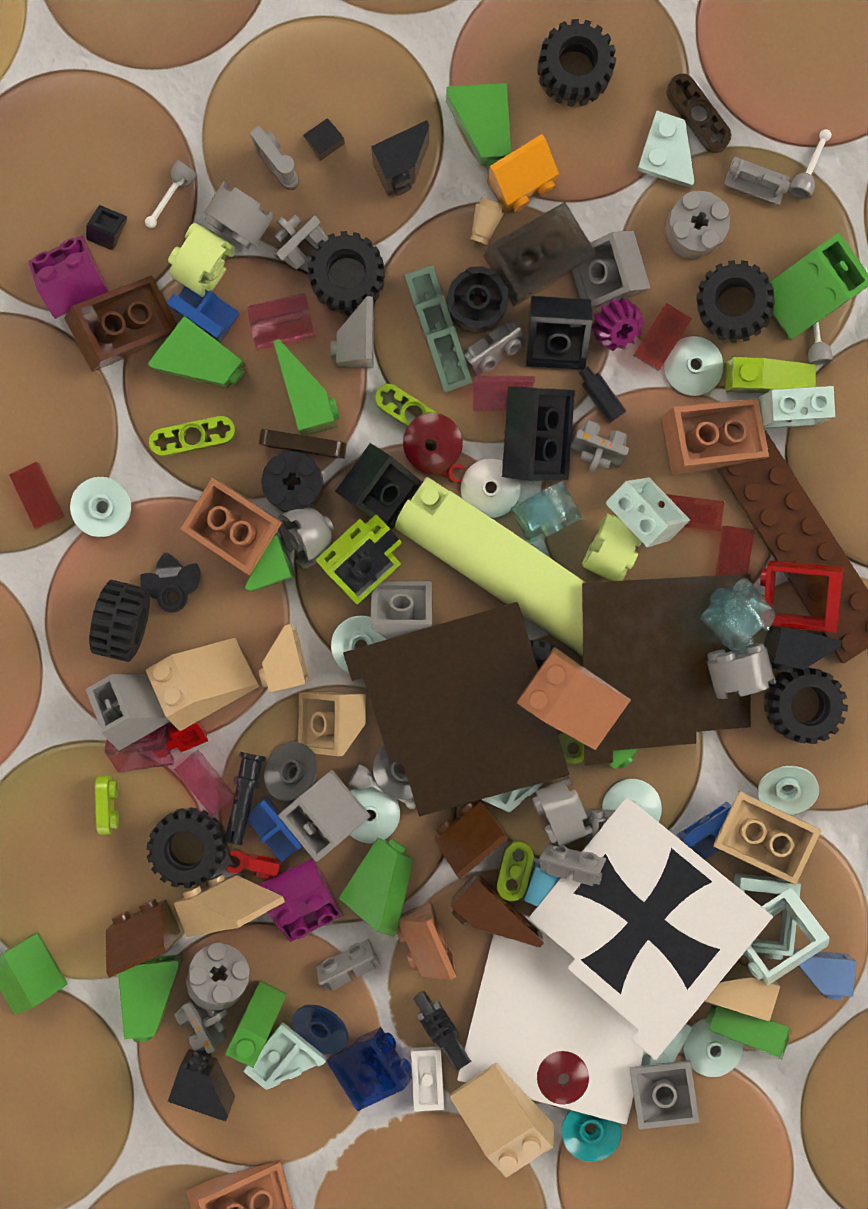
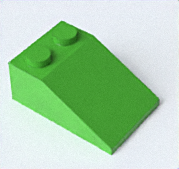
[273,339,341,436]

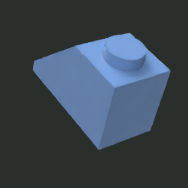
[790,949,856,1000]

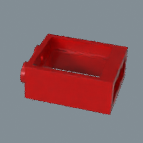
[757,560,844,632]

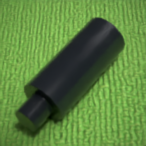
[579,366,626,423]

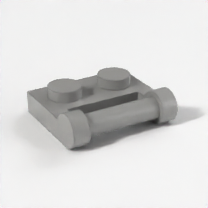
[249,126,299,190]

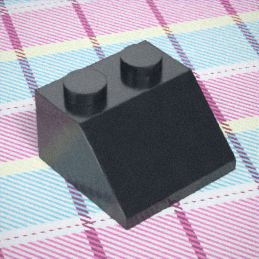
[371,120,430,196]
[526,296,593,370]
[335,443,423,530]
[764,626,842,673]
[167,1049,235,1122]

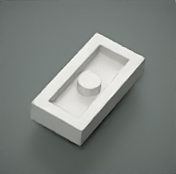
[411,1047,444,1111]

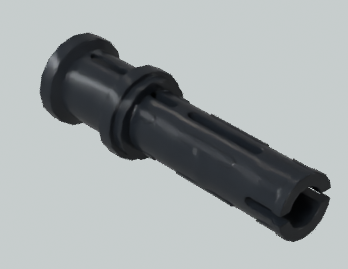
[224,752,266,845]

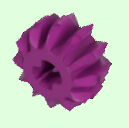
[592,297,645,351]

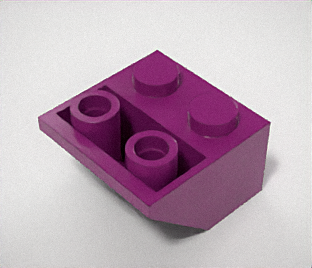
[28,235,109,319]
[259,858,344,942]

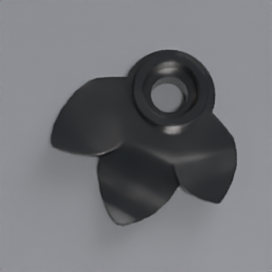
[140,553,200,612]

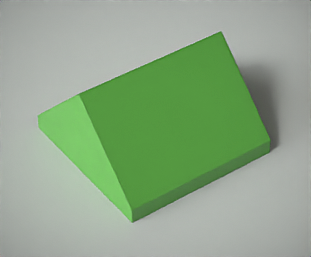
[245,535,296,591]
[0,932,68,1015]

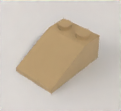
[145,638,260,731]
[713,791,822,885]
[174,874,285,937]
[705,962,781,1022]
[450,1063,554,1178]

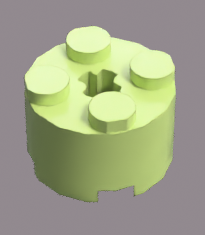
[168,223,235,297]
[582,513,642,581]

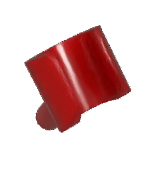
[422,464,465,483]

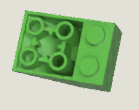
[770,233,868,341]

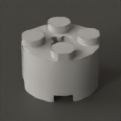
[204,181,275,249]
[664,191,730,259]
[707,641,776,699]
[532,777,593,846]
[186,942,250,1011]

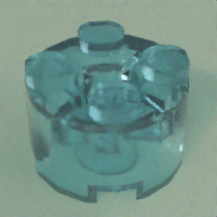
[511,481,582,545]
[701,578,775,651]

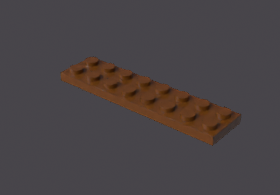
[716,430,868,663]

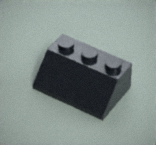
[502,386,575,481]

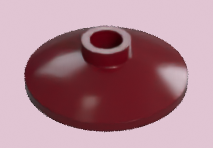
[403,413,463,473]
[537,1051,589,1108]

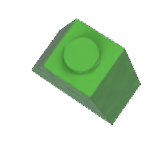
[446,83,511,169]
[148,316,245,388]
[339,838,413,937]
[118,954,183,1042]
[225,980,287,1068]
[706,1005,792,1060]

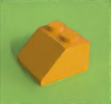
[487,134,559,213]

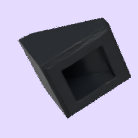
[303,118,345,161]
[86,205,127,250]

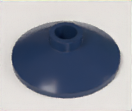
[292,1005,348,1054]

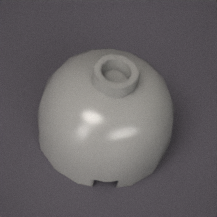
[278,507,334,568]

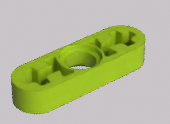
[375,384,437,445]
[149,416,237,457]

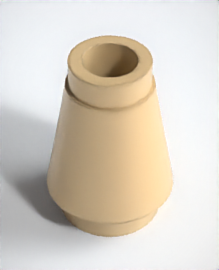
[470,197,504,245]

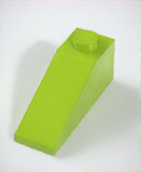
[725,357,816,394]

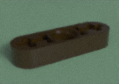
[666,74,732,153]
[259,429,347,459]

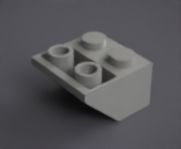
[85,674,170,751]
[278,770,370,862]

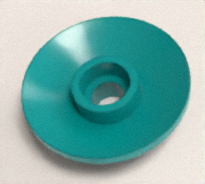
[562,1110,622,1162]

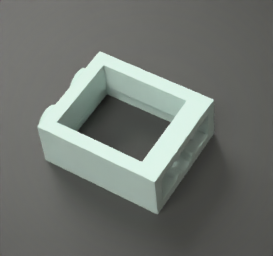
[758,386,835,429]
[606,477,690,547]
[734,873,801,960]
[744,887,830,986]

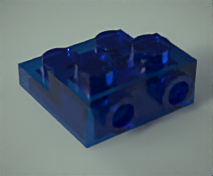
[326,1027,412,1111]

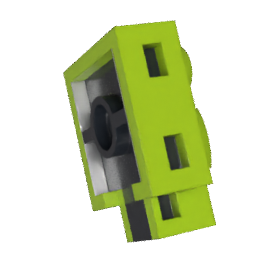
[315,514,402,605]

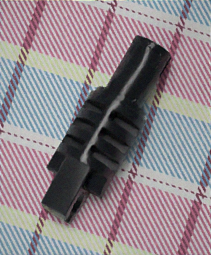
[413,991,472,1071]

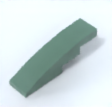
[404,265,473,393]

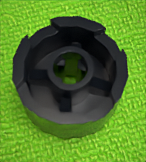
[447,266,508,333]
[261,451,324,512]

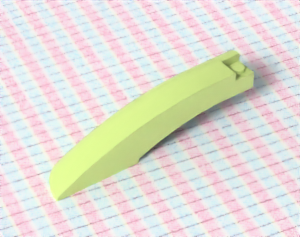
[395,477,586,657]

